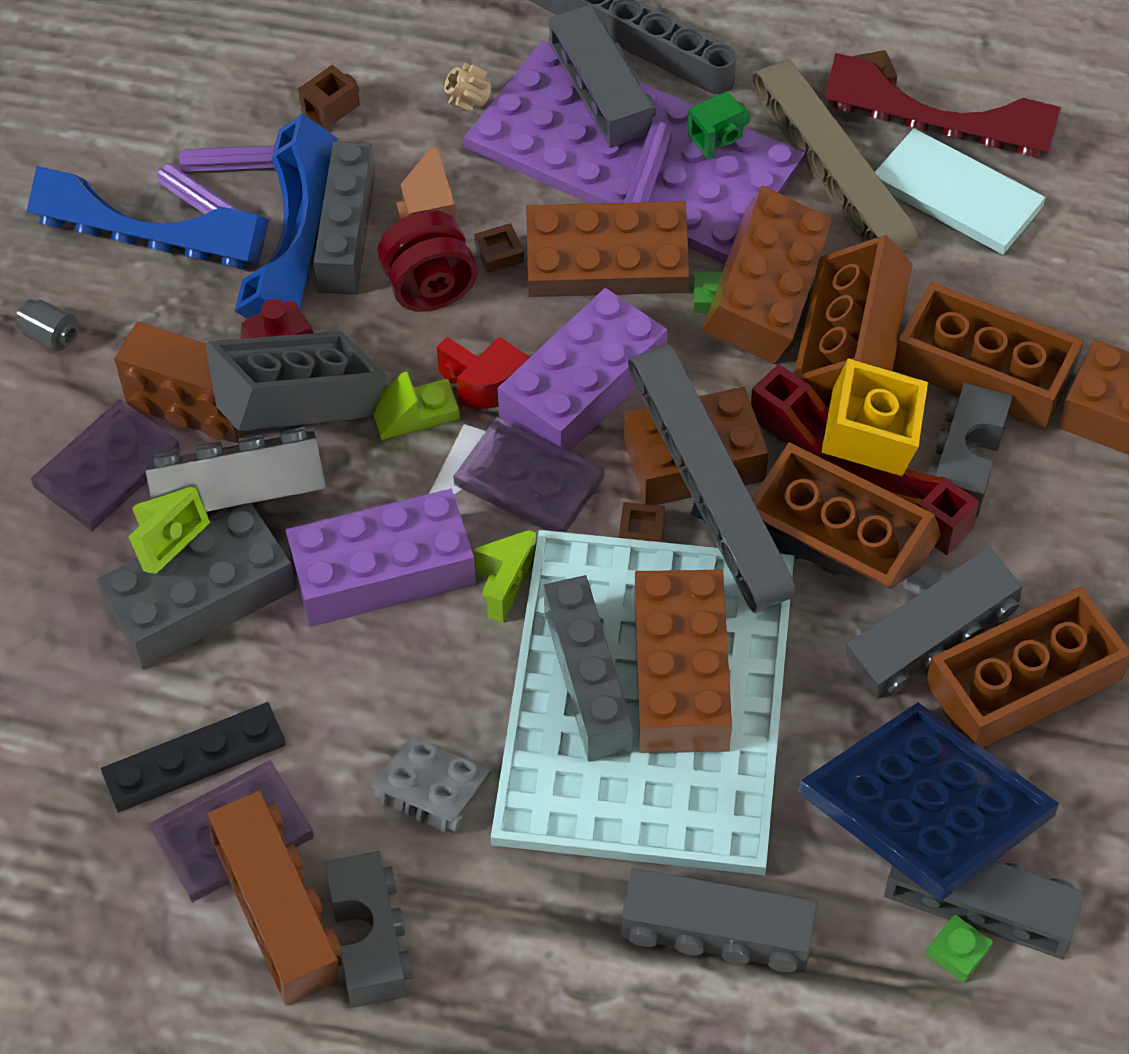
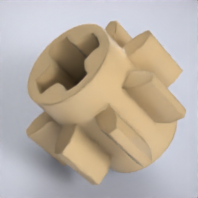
[444,63,491,113]

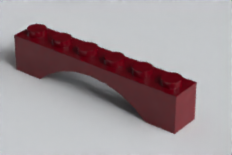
[824,53,1062,158]
[751,364,979,556]

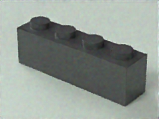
[549,5,656,148]
[314,142,375,295]
[846,546,1022,698]
[543,575,632,762]
[884,861,1086,960]
[621,868,817,973]

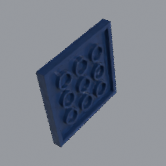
[798,702,1059,902]

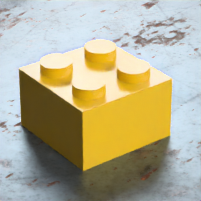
[821,359,928,476]

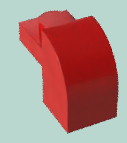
[436,337,530,409]

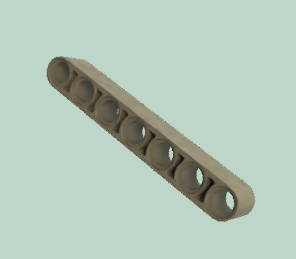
[751,59,918,252]

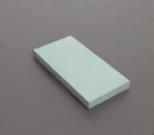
[875,128,1046,255]

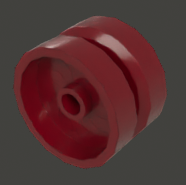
[377,211,478,312]

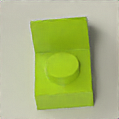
[373,371,460,440]
[128,487,210,574]
[472,530,537,623]

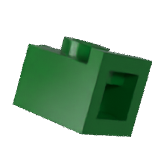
[687,91,750,160]

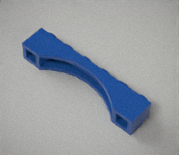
[235,113,338,319]
[26,166,269,270]

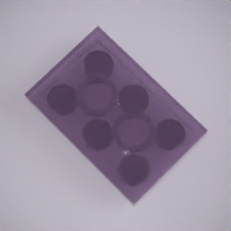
[31,399,181,532]
[453,417,604,533]
[149,760,314,903]

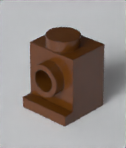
[298,65,360,132]

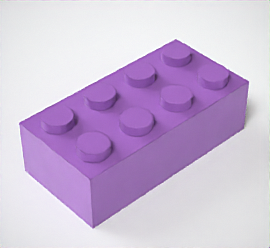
[498,288,668,460]
[285,488,476,627]

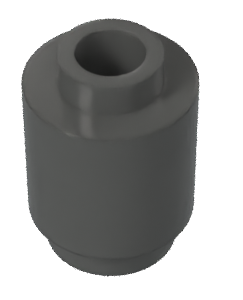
[16,299,78,351]

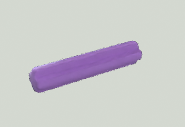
[624,122,672,203]
[179,145,275,172]
[157,163,239,214]

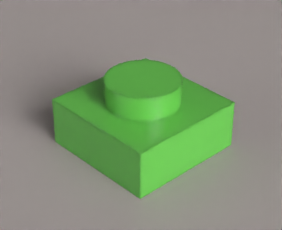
[693,271,723,313]
[926,914,993,983]

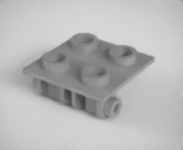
[371,737,491,833]

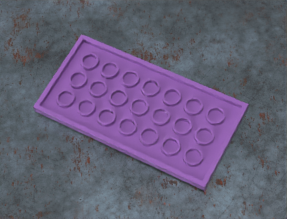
[464,40,805,264]

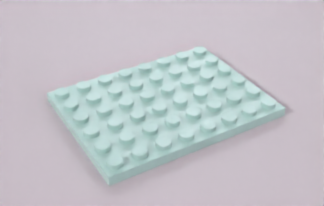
[491,530,794,876]

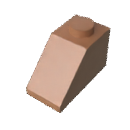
[396,147,456,221]

